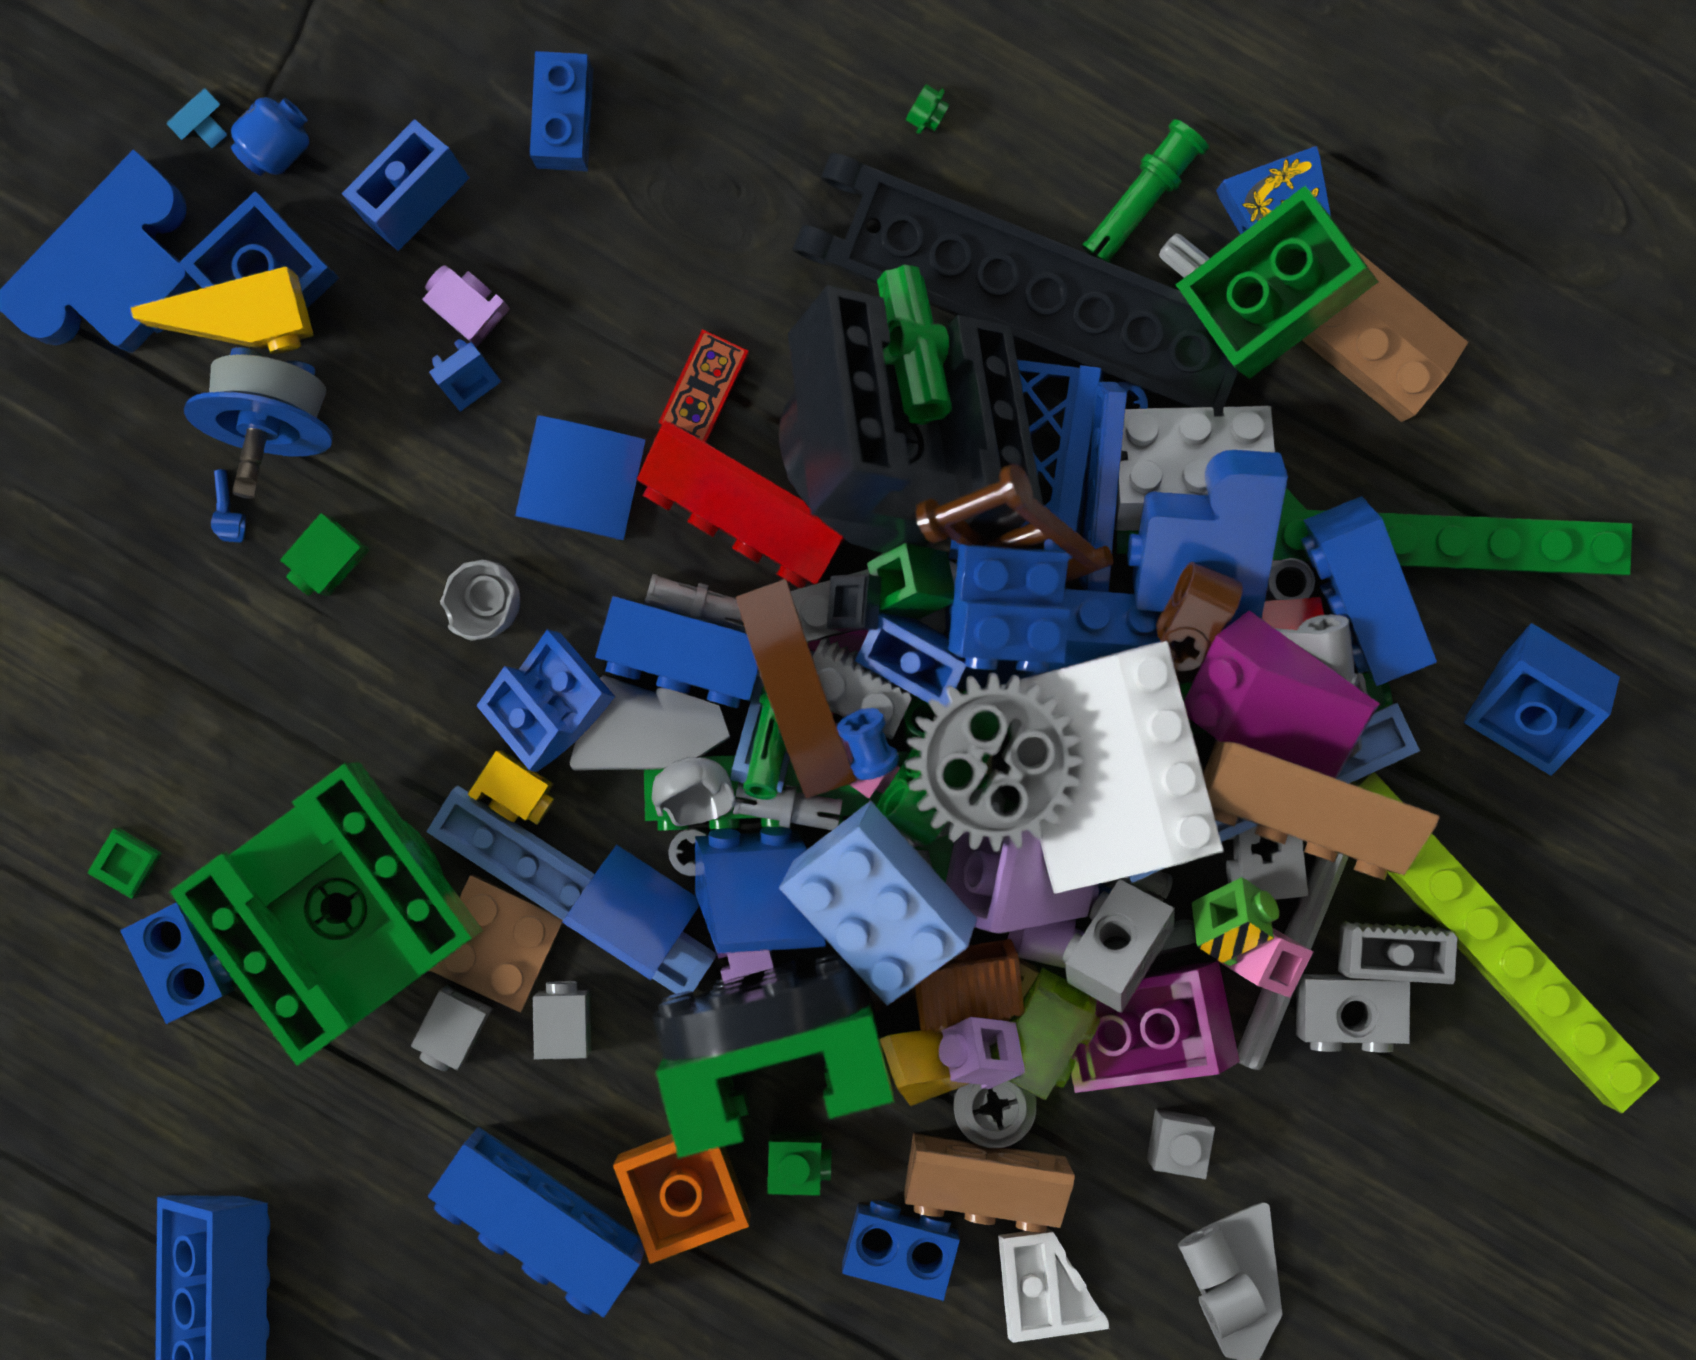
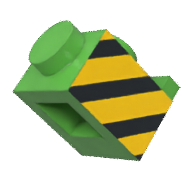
[1192,877,1279,966]

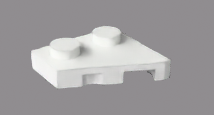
[998,1228,1109,1343]

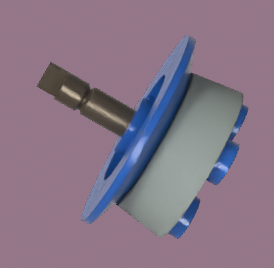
[184,347,333,498]

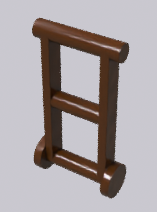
[916,464,1113,583]

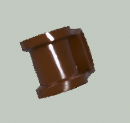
[1156,562,1243,671]

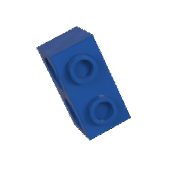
[120,902,235,1024]
[842,1200,960,1301]

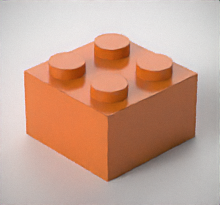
[613,1134,751,1264]

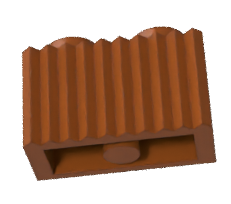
[912,939,1024,1033]

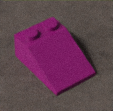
[1184,610,1379,779]
[1055,960,1240,1093]

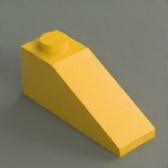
[130,266,314,354]

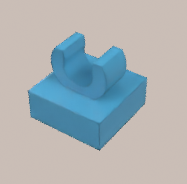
[167,88,227,148]

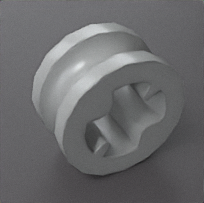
[668,828,708,876]

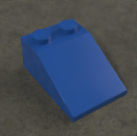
[695,826,825,954]

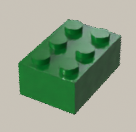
[1176,185,1379,379]

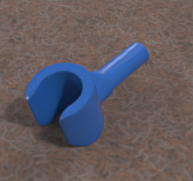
[211,469,246,543]

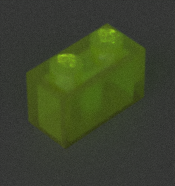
[993,967,1101,1100]

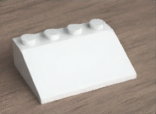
[1000,641,1223,893]

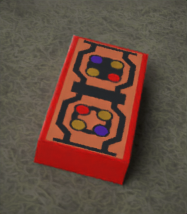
[658,329,749,444]

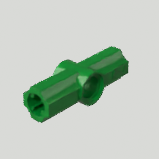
[877,265,952,425]

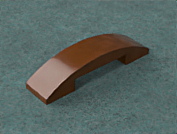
[735,579,857,799]

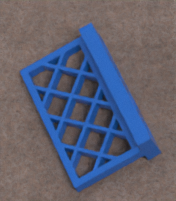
[949,360,1104,560]

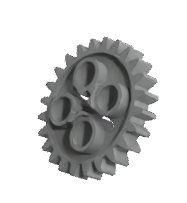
[905,673,1084,852]

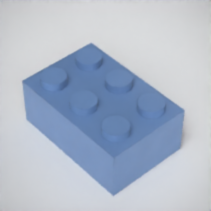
[779,801,977,1005]

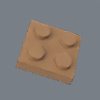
[429,874,563,1013]

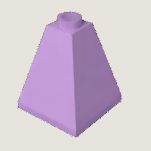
[946,830,1099,933]

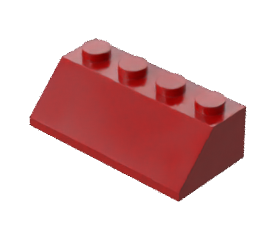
[637,419,845,589]

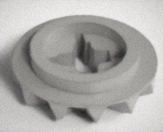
[954,1075,1036,1148]

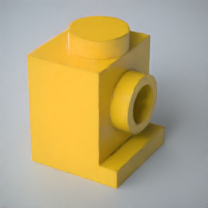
[468,750,554,825]

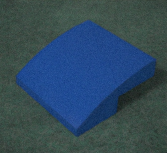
[515,415,646,540]
[476,629,615,772]
[562,845,699,980]

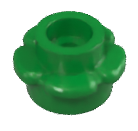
[905,84,950,134]

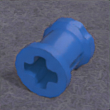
[837,708,899,780]

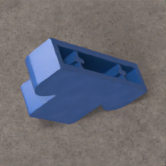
[0,149,198,353]
[1127,450,1288,632]

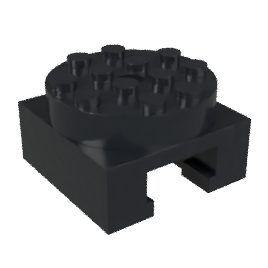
[779,285,1043,553]

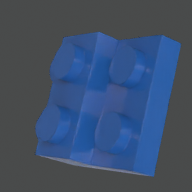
[948,544,1070,673]

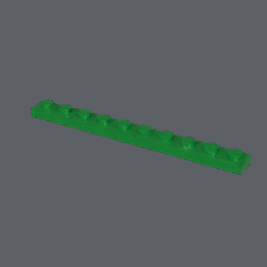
[1114,509,1632,576]

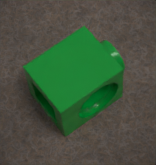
[280,513,369,596]

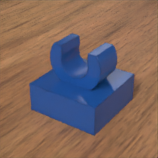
[429,339,502,411]

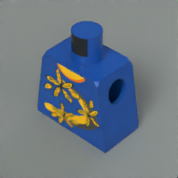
[1216,146,1331,235]

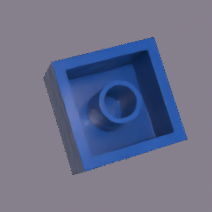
[179,191,339,309]

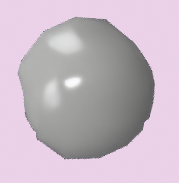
[440,559,520,641]
[652,757,736,826]

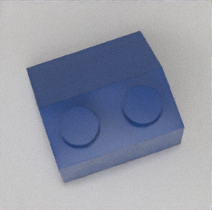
[1464,623,1620,776]

